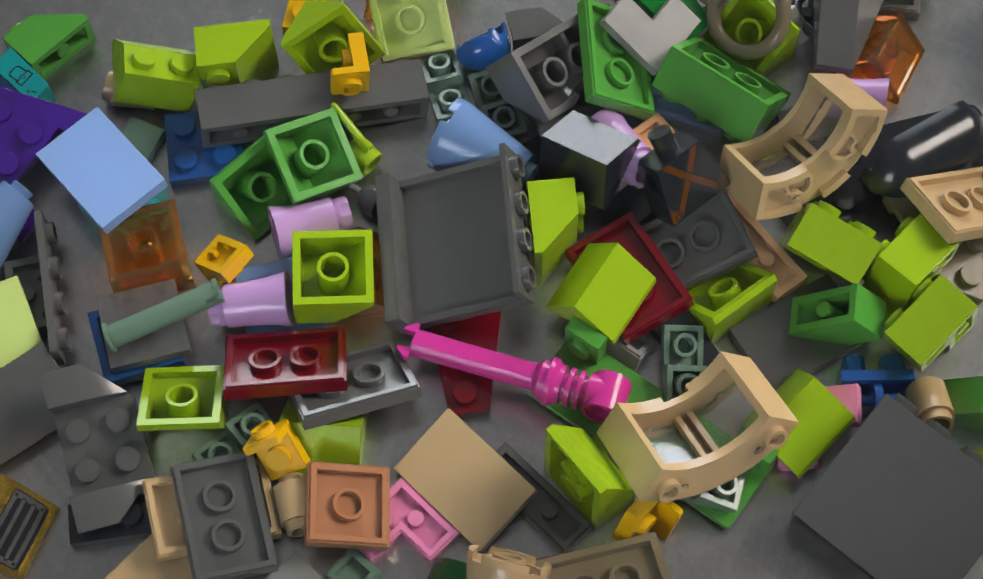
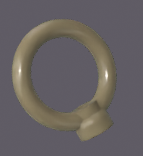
[699,0,792,60]

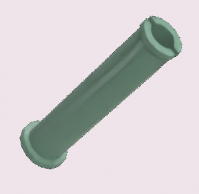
[101,278,226,353]

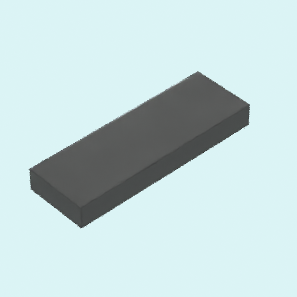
[496,442,593,553]

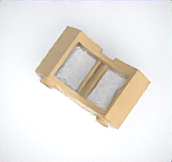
[719,73,888,220]
[596,351,799,503]

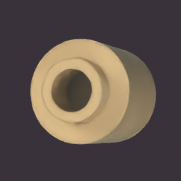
[905,376,955,432]
[272,473,306,537]

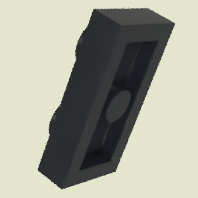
[68,494,152,549]

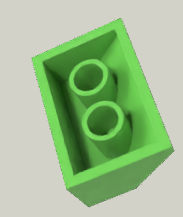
[651,36,791,143]

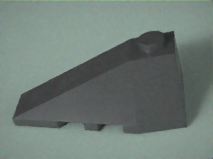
[485,0,615,123]
[814,0,884,75]

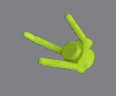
[330,102,383,177]

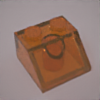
[99,199,196,293]

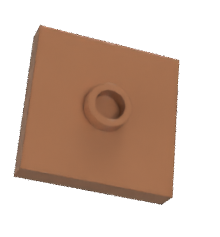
[304,461,390,551]

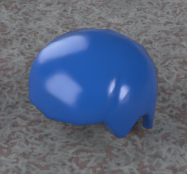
[456,22,511,71]

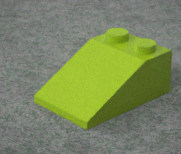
[544,424,635,532]

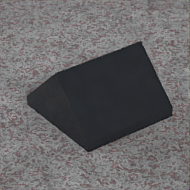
[539,110,641,211]

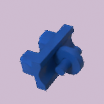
[836,354,915,412]

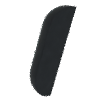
[858,100,983,198]

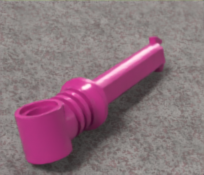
[396,323,632,425]

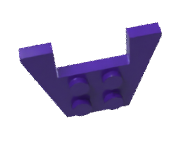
[0,86,87,245]

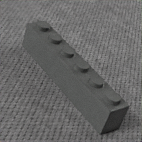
[194,59,430,149]

